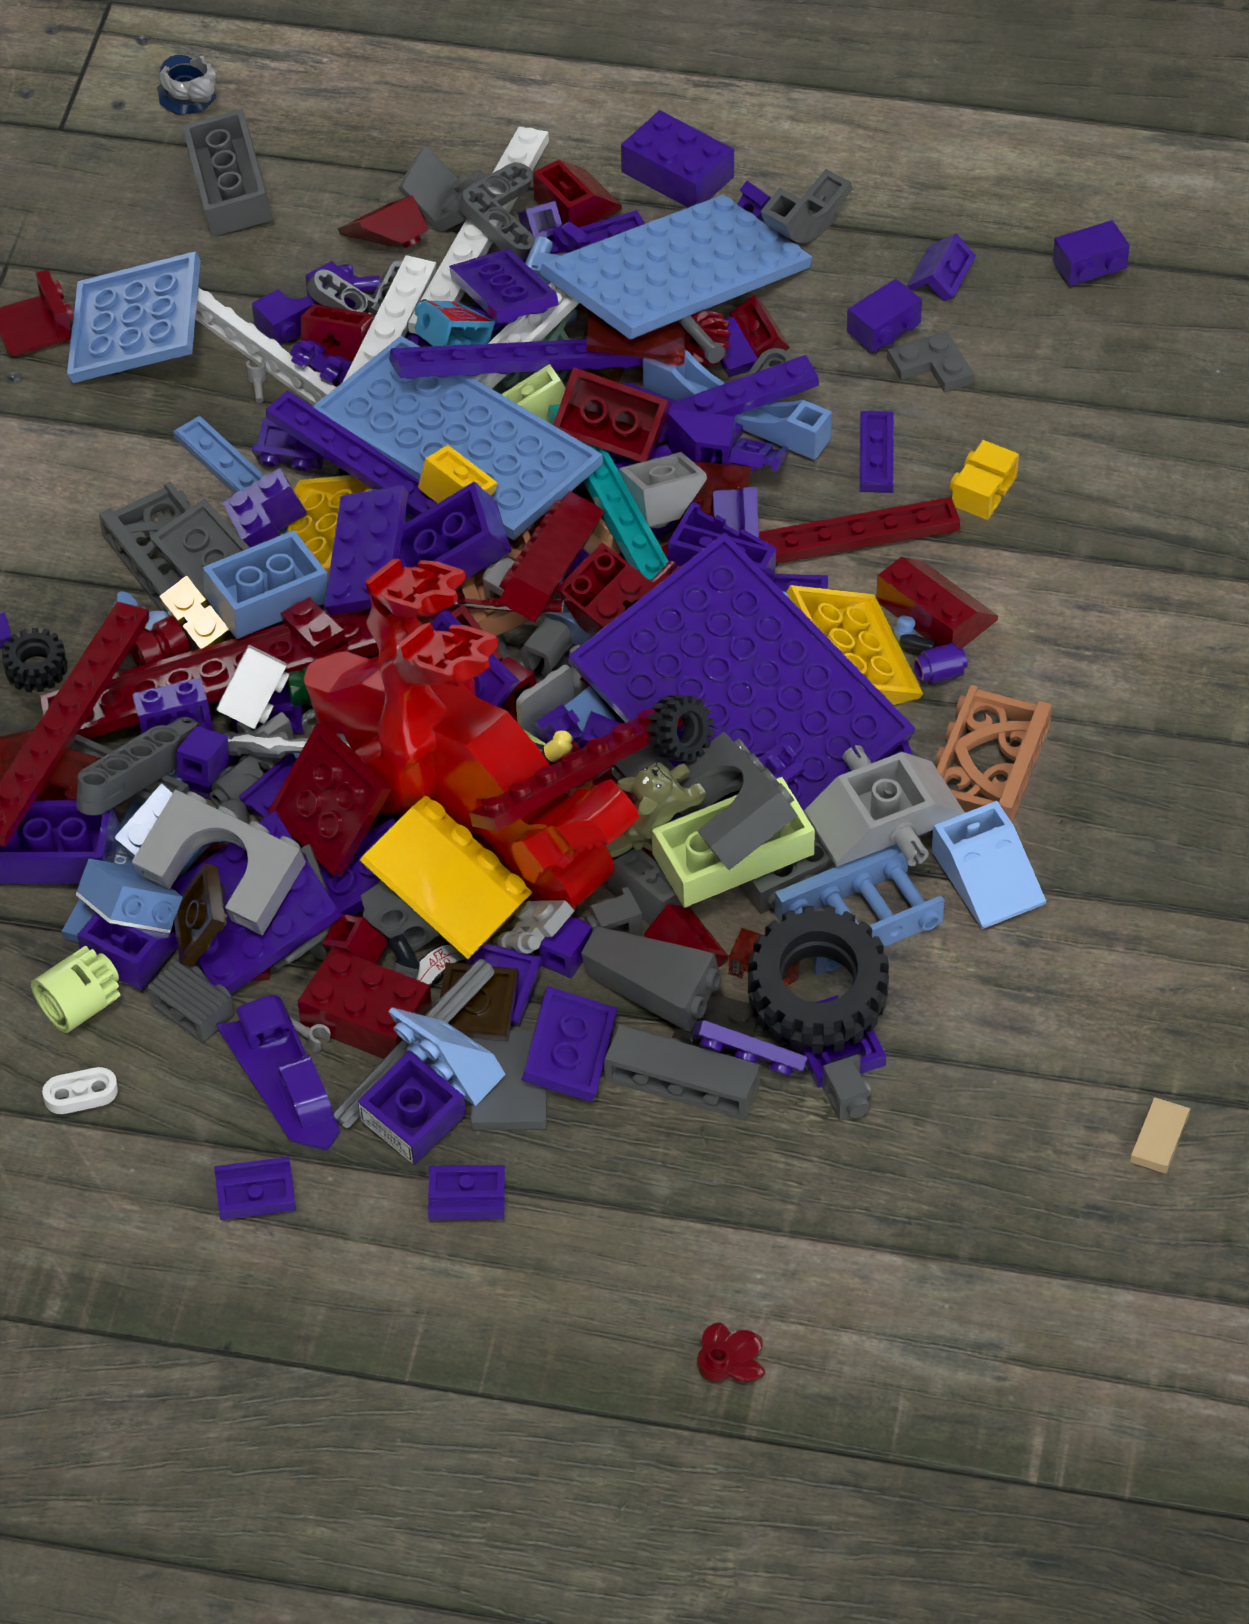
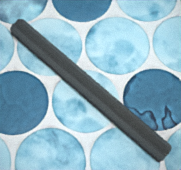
[333,959,495,1129]

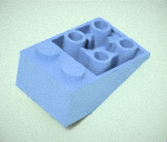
[932,801,1046,929]
[388,1008,506,1106]

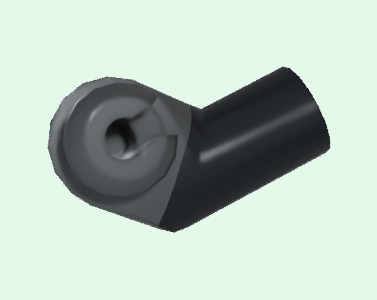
[388,934,420,979]

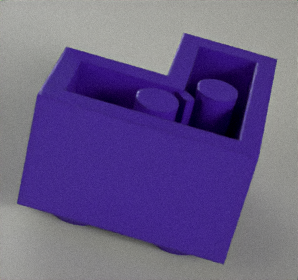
[222,468,307,548]

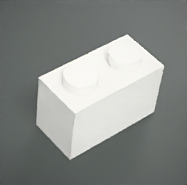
[217,644,289,729]

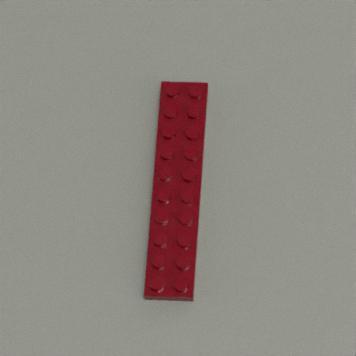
[40,608,380,739]

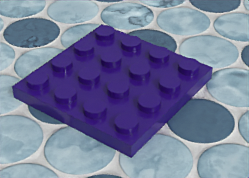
[171,811,343,994]

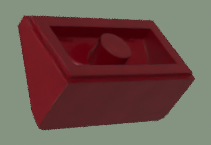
[729,295,790,358]

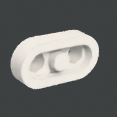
[42,1067,118,1114]

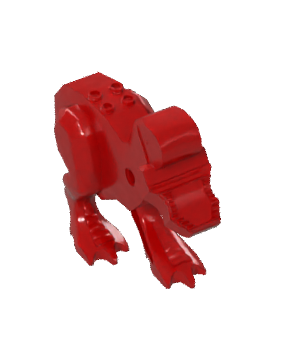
[304,559,640,910]

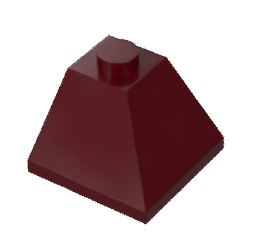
[337,195,429,248]

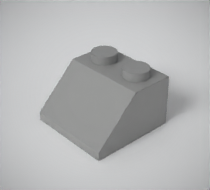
[619,452,707,528]

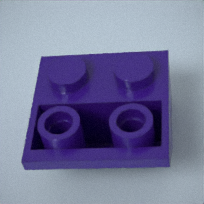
[668,408,736,490]
[77,912,178,990]

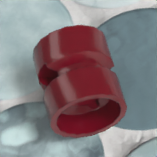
[130,615,191,667]

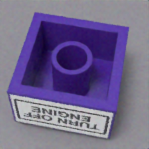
[358,1051,466,1165]

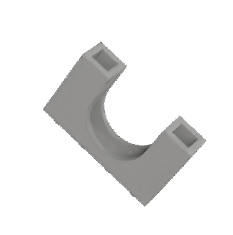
[131,789,306,936]

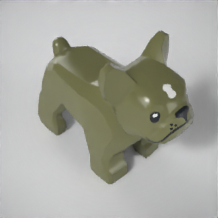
[617,762,706,839]

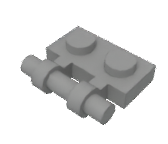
[493,900,574,954]

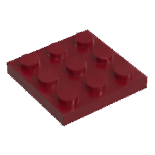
[268,724,392,876]

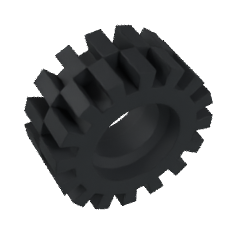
[2,628,67,693]
[647,695,714,761]

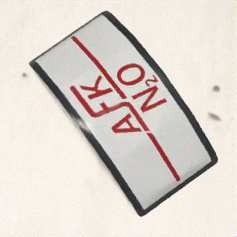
[416,943,466,987]

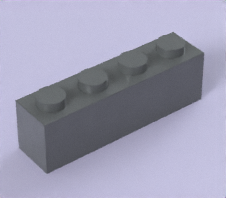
[604,1025,760,1121]

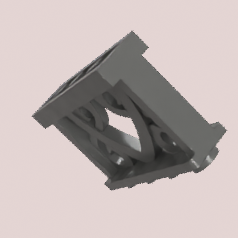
[99,482,191,612]

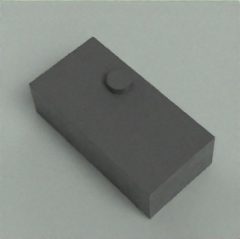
[182,109,273,237]

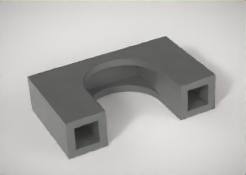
[678,732,798,870]

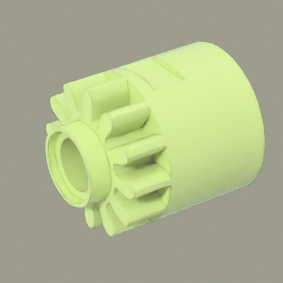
[31,946,120,1033]

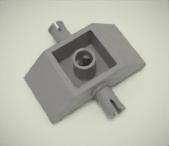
[804,745,965,867]

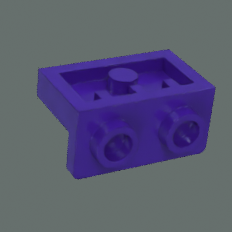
[133,678,213,734]

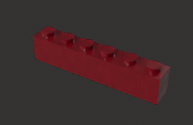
[498,491,605,623]

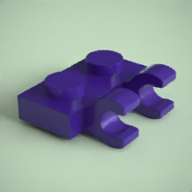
[290,339,352,384]

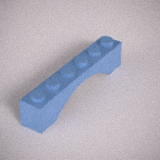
[643,340,832,460]

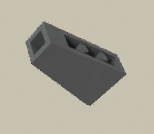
[581,926,722,1032]

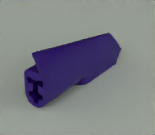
[216,995,340,1151]

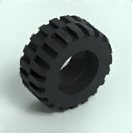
[748,906,889,1054]

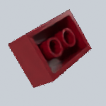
[298,947,432,1059]

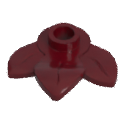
[697,1322,765,1382]

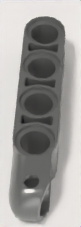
[76,717,201,815]

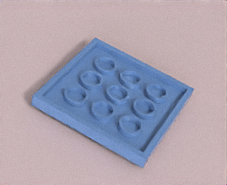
[67,251,201,383]

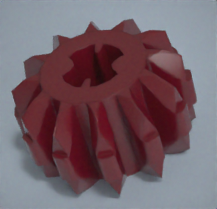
[680,310,732,366]

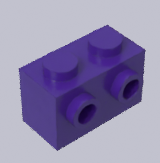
[1053,220,1130,286]
[847,279,922,353]

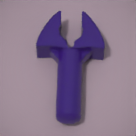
[553,221,587,252]

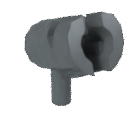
[210,754,283,807]

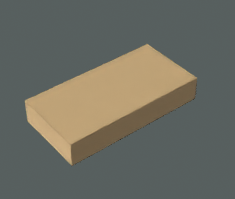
[1130,1097,1190,1174]

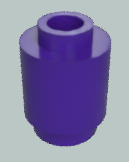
[913,643,968,685]

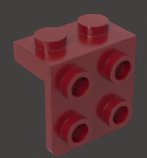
[0,269,74,356]

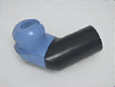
[894,616,936,654]

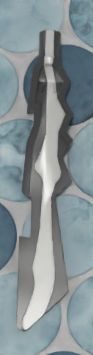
[224,731,350,758]

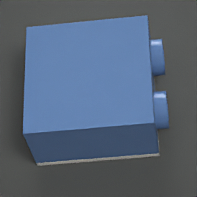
[76,858,182,933]

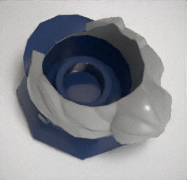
[157,55,216,114]

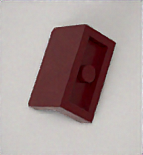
[644,903,729,967]

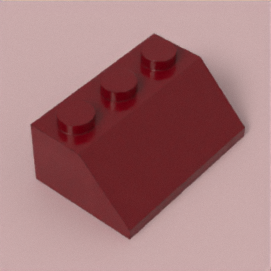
[553,367,672,462]
[876,557,998,648]

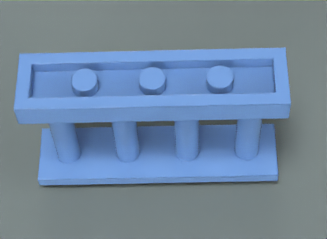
[775,844,945,976]

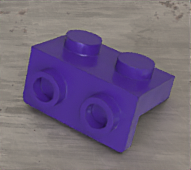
[252,419,324,472]

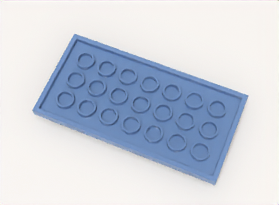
[540,195,812,339]
[313,336,603,540]

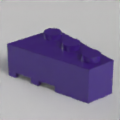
[667,501,776,581]

